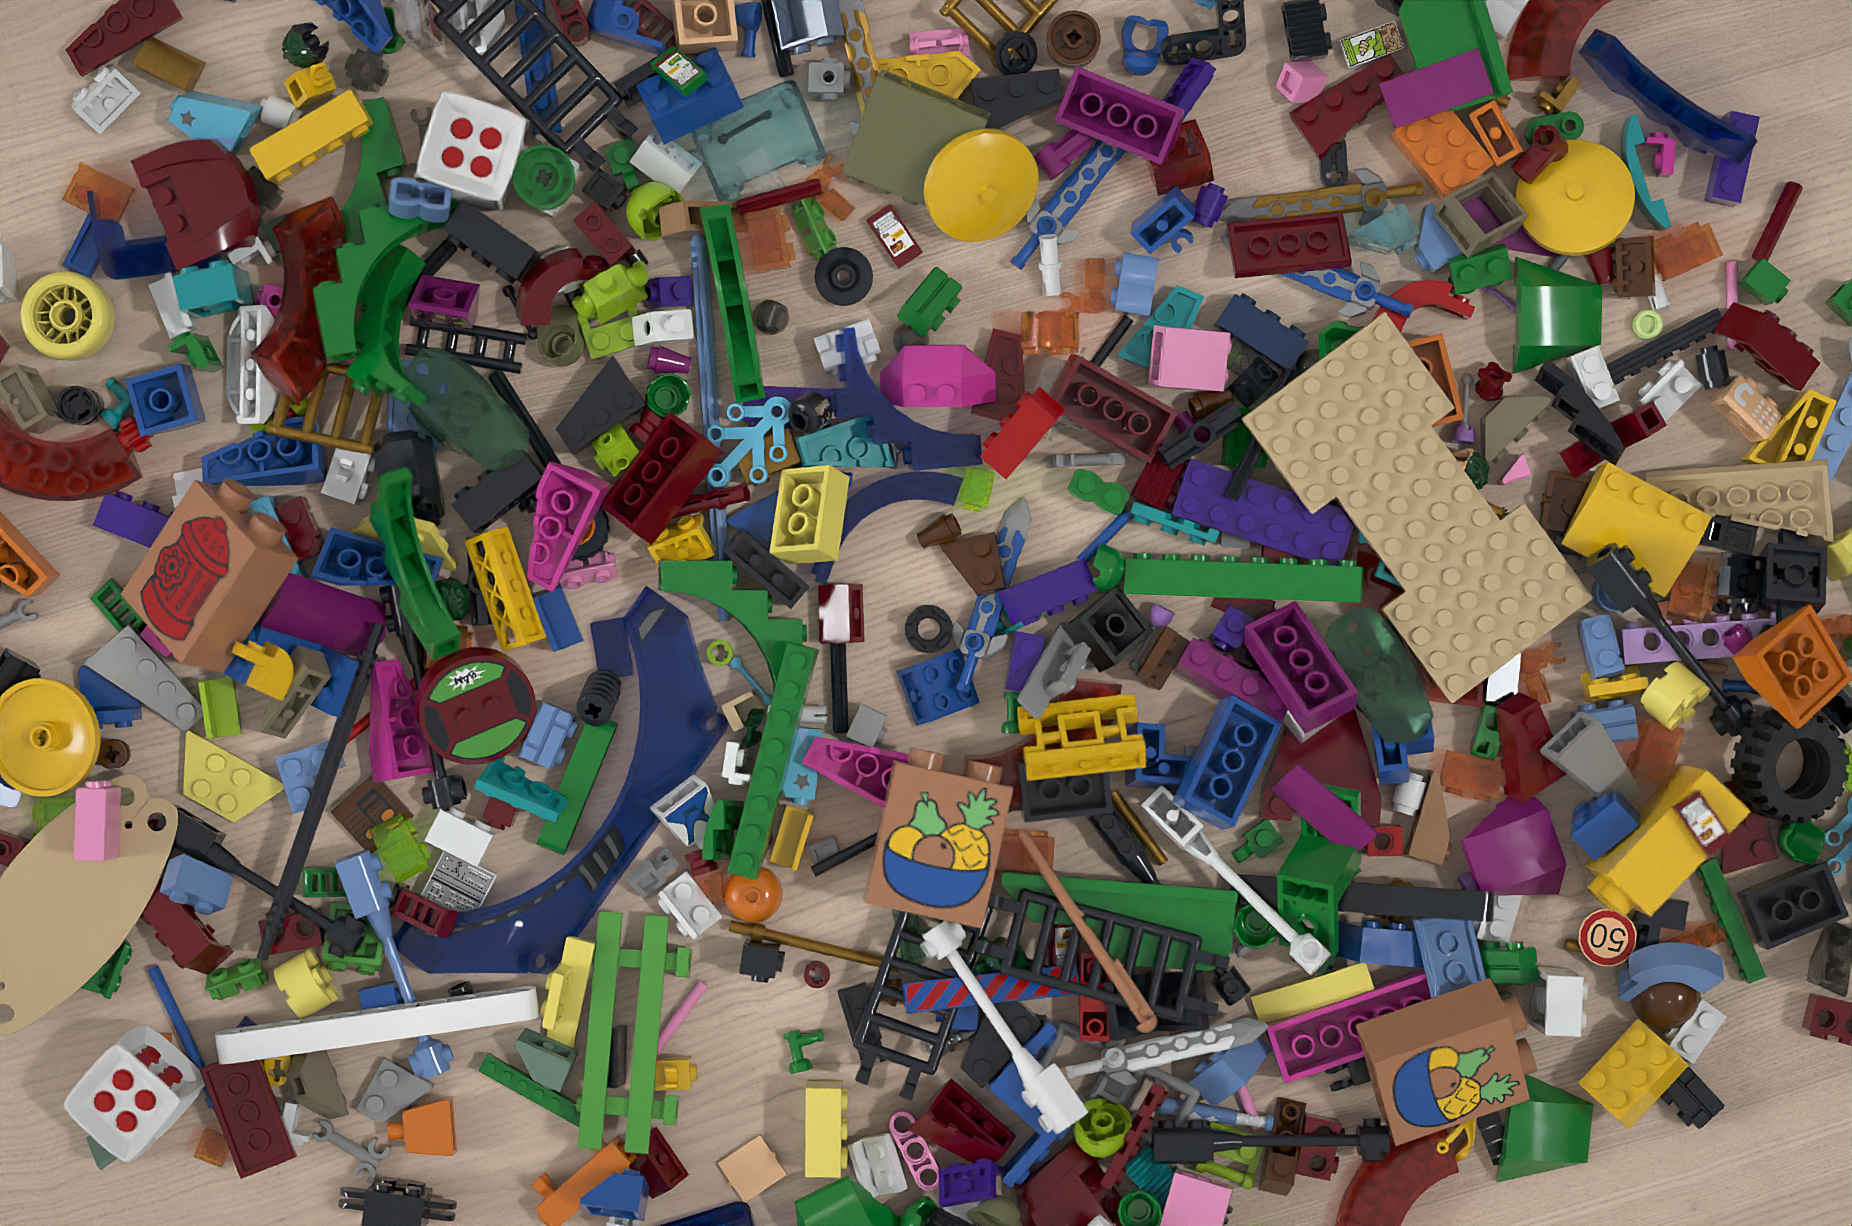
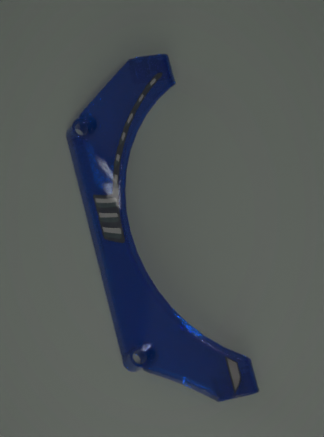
[393,586,728,975]

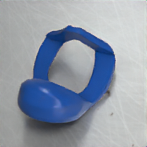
[1122,15,1169,76]

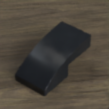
[1699,517,1758,555]

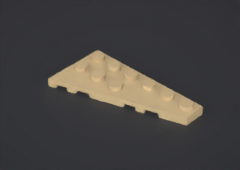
[1646,459,1834,542]

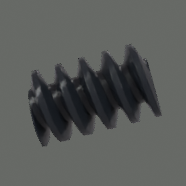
[576,670,621,726]

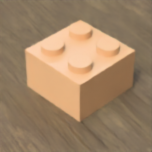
[670,0,738,54]

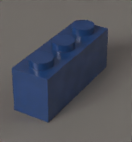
[1214,293,1309,372]

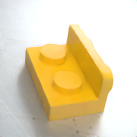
[647,513,716,565]
[1580,665,1649,703]

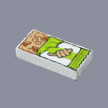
[1339,21,1404,70]

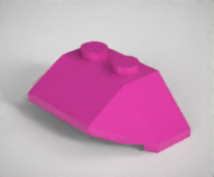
[879,344,997,407]

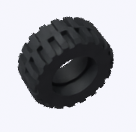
[1730,709,1850,824]

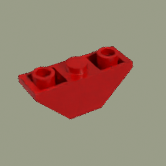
[1079,952,1110,1042]

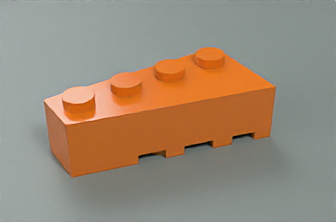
[0,512,60,598]

